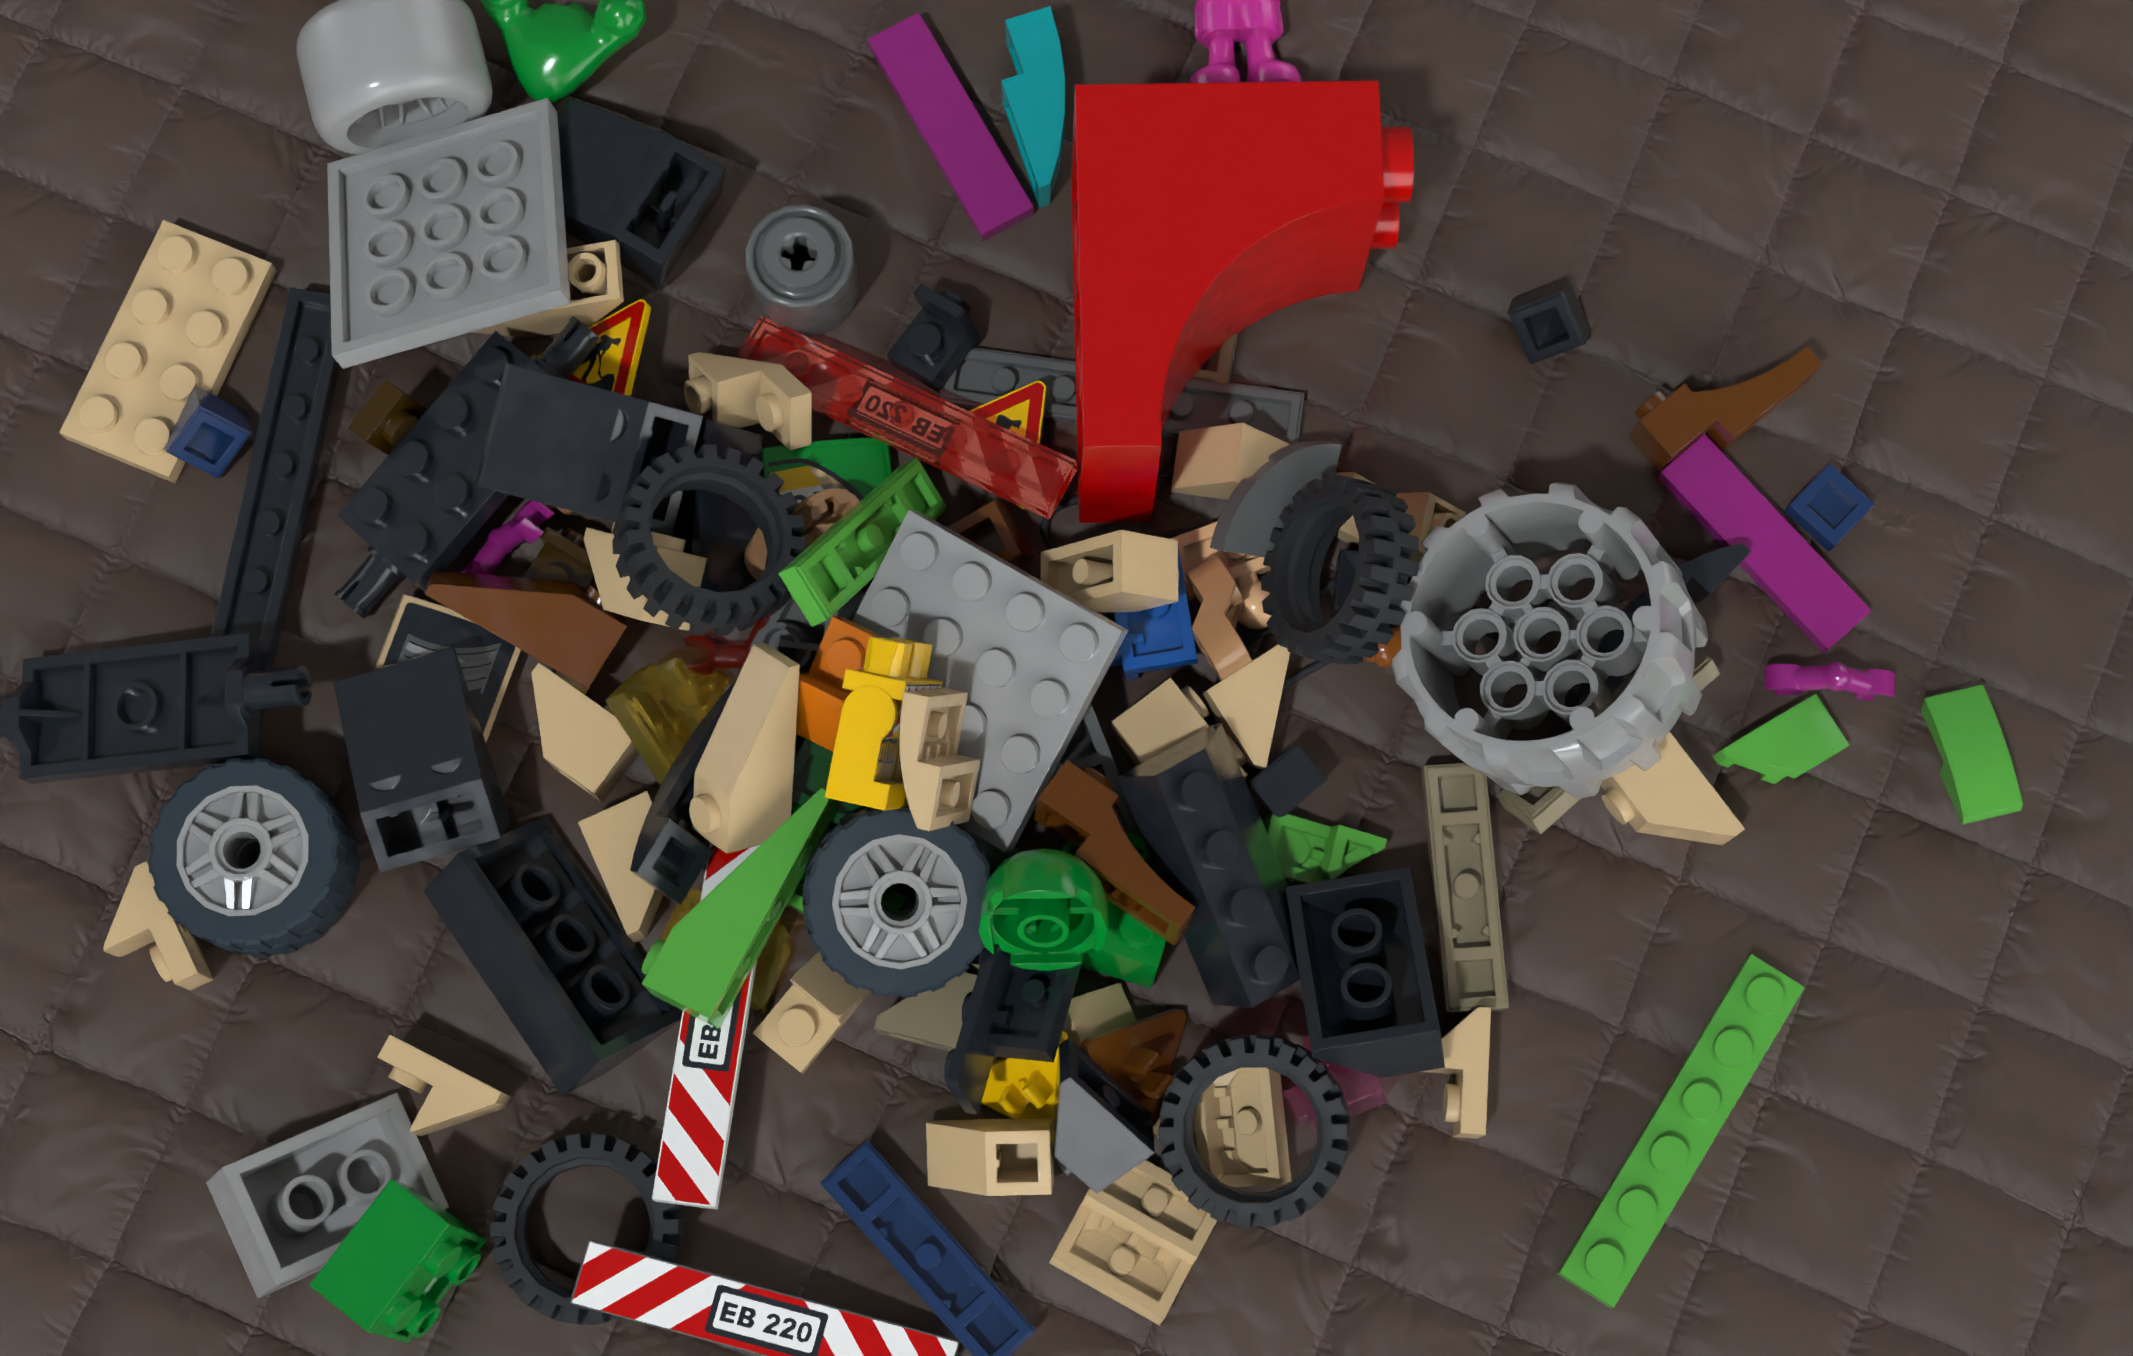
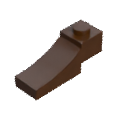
[1628,346,1823,472]
[1034,760,1195,946]

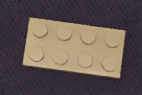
[59,220,277,483]

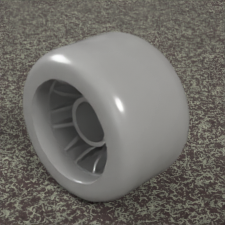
[296,0,493,155]

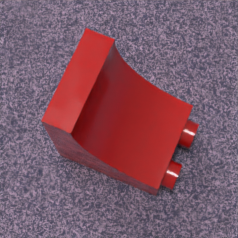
[1071,81,1414,523]

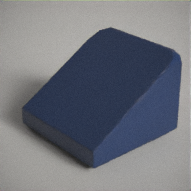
[165,387,252,479]

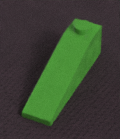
[642,788,840,1029]

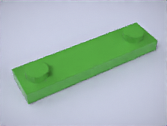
[778,458,947,627]

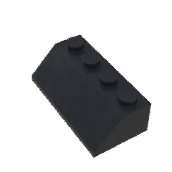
[1117,723,1300,1008]
[424,816,682,1096]

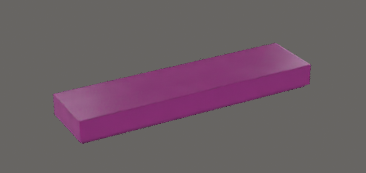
[867,12,1034,241]
[1657,434,1872,654]

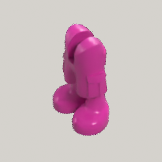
[1189,0,1301,83]

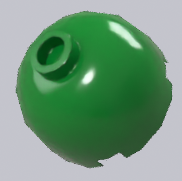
[978,848,1108,971]

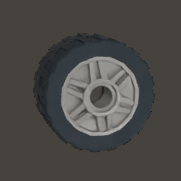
[148,758,360,958]
[803,806,991,998]

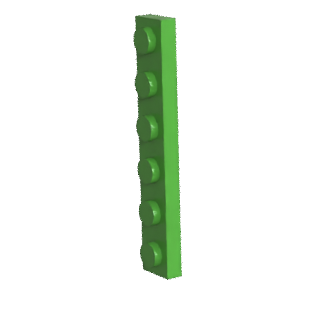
[1556,954,1805,1308]

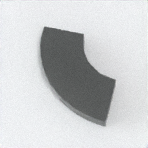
[1210,441,1341,557]

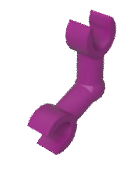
[459,500,554,575]
[1764,662,1895,701]

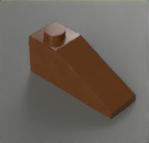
[425,571,627,688]

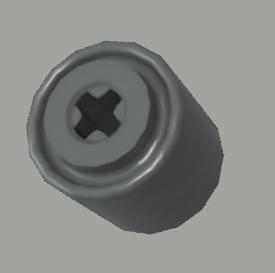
[745,204,859,337]

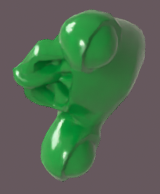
[480,0,647,104]

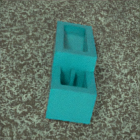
[1001,6,1065,208]

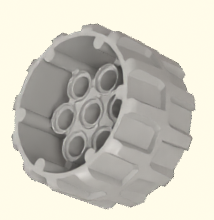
[1391,482,1708,799]

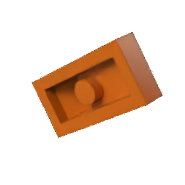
[796,616,886,752]

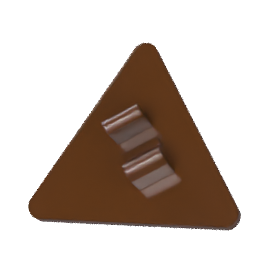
[1081,1008,1187,1126]

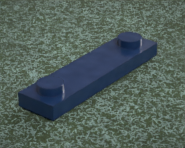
[820,1140,1037,1356]

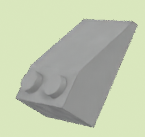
[206,1093,449,1299]

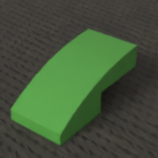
[1921,684,2023,825]

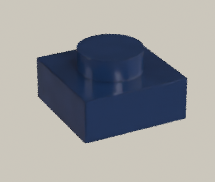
[1784,463,1875,552]

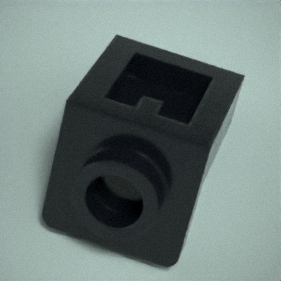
[886,284,981,393]

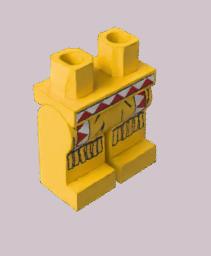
[825,636,943,811]

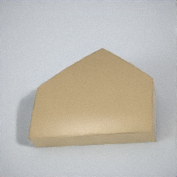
[1153,1068,1291,1187]

